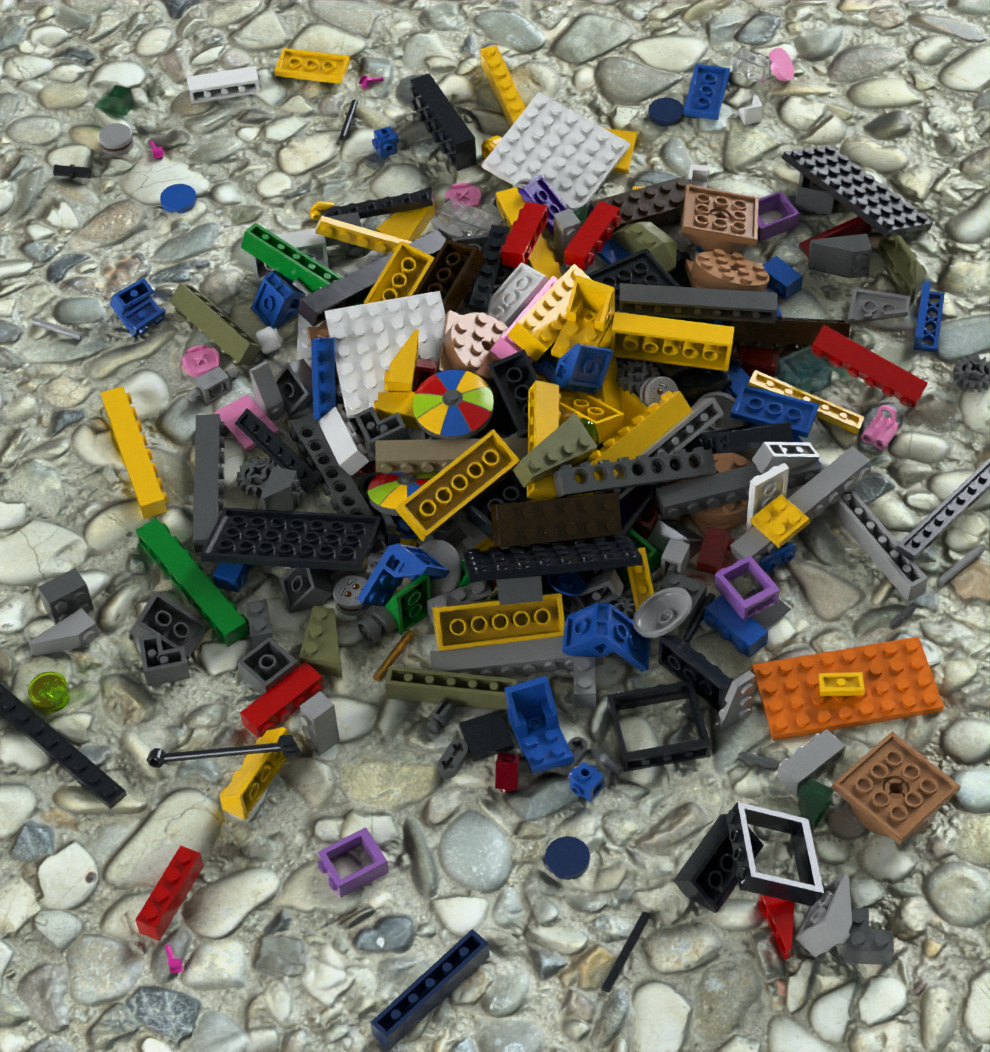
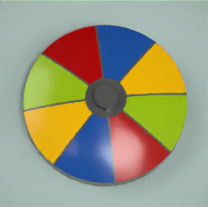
[413,370,494,440]
[368,471,440,516]

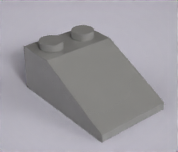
[795,874,852,957]

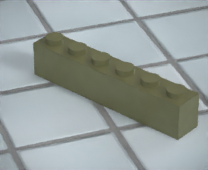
[169,283,262,366]
[385,666,517,711]

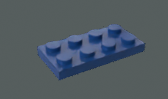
[683,64,730,120]
[730,384,819,438]

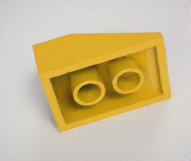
[384,330,419,392]

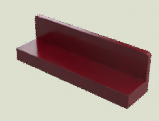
[799,216,872,259]

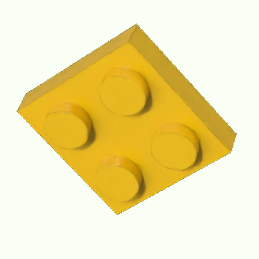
[750,494,810,548]

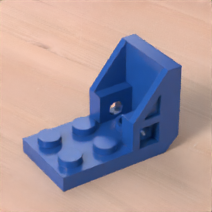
[251,271,306,330]
[532,343,614,394]
[357,543,450,607]
[562,602,651,672]
[504,676,574,775]

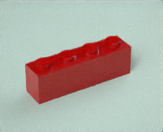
[564,201,622,271]
[499,202,549,268]
[240,661,324,738]
[135,845,204,941]

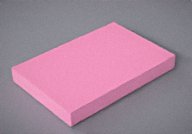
[214,394,280,452]

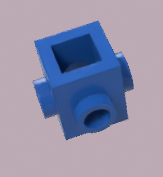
[372,126,399,158]
[569,761,604,802]

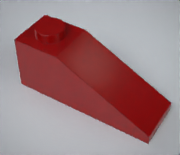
[759,894,795,960]

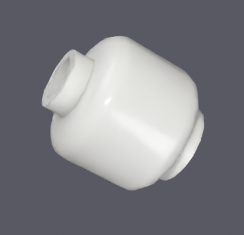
[255,326,283,355]

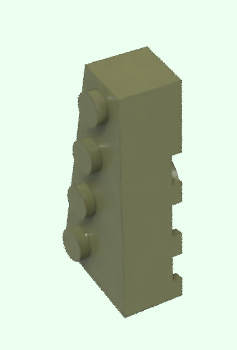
[513,413,597,488]

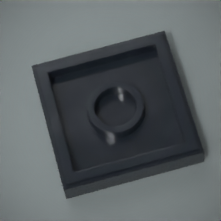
[459,710,514,762]

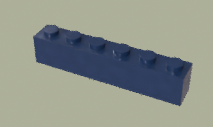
[370,929,490,1050]

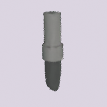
[588,748,623,774]

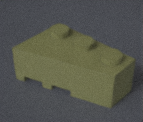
[299,606,343,678]

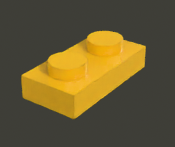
[818,672,865,696]

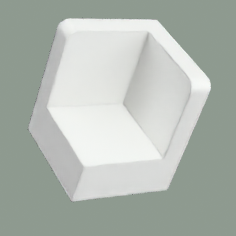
[739,95,763,125]
[688,164,709,188]

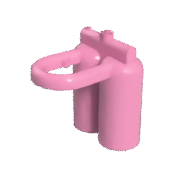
[861,405,899,450]

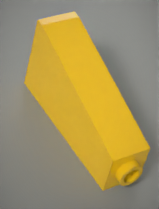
[375,201,435,242]
[374,392,423,431]

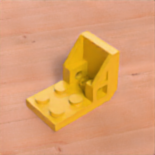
[551,275,615,358]

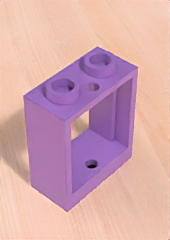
[757,191,800,242]
[714,556,780,621]
[317,827,389,897]

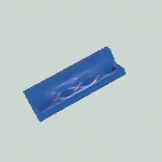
[913,281,945,353]
[311,337,338,419]

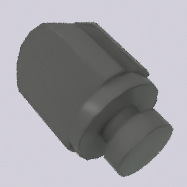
[427,699,456,732]

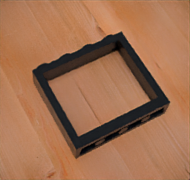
[686,422,793,454]
[607,680,711,772]
[726,802,824,906]

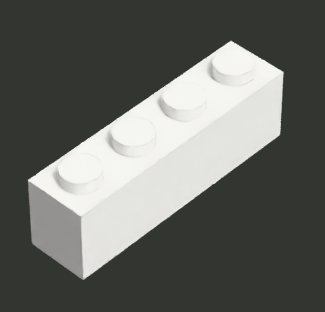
[187,66,260,104]
[318,406,369,476]

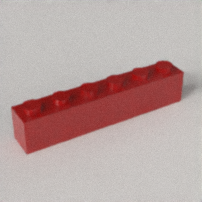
[810,325,928,407]

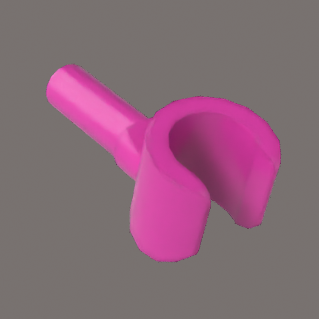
[359,75,384,89]
[149,141,164,158]
[165,944,183,973]

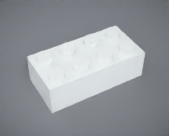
[251,228,329,281]

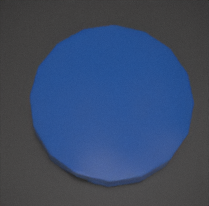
[160,184,197,213]

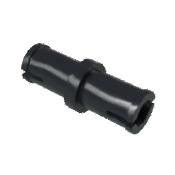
[53,164,91,179]

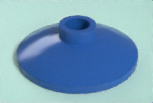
[545,572,585,596]

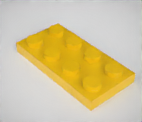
[274,48,350,84]

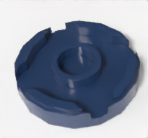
[648,97,684,126]
[545,836,590,880]

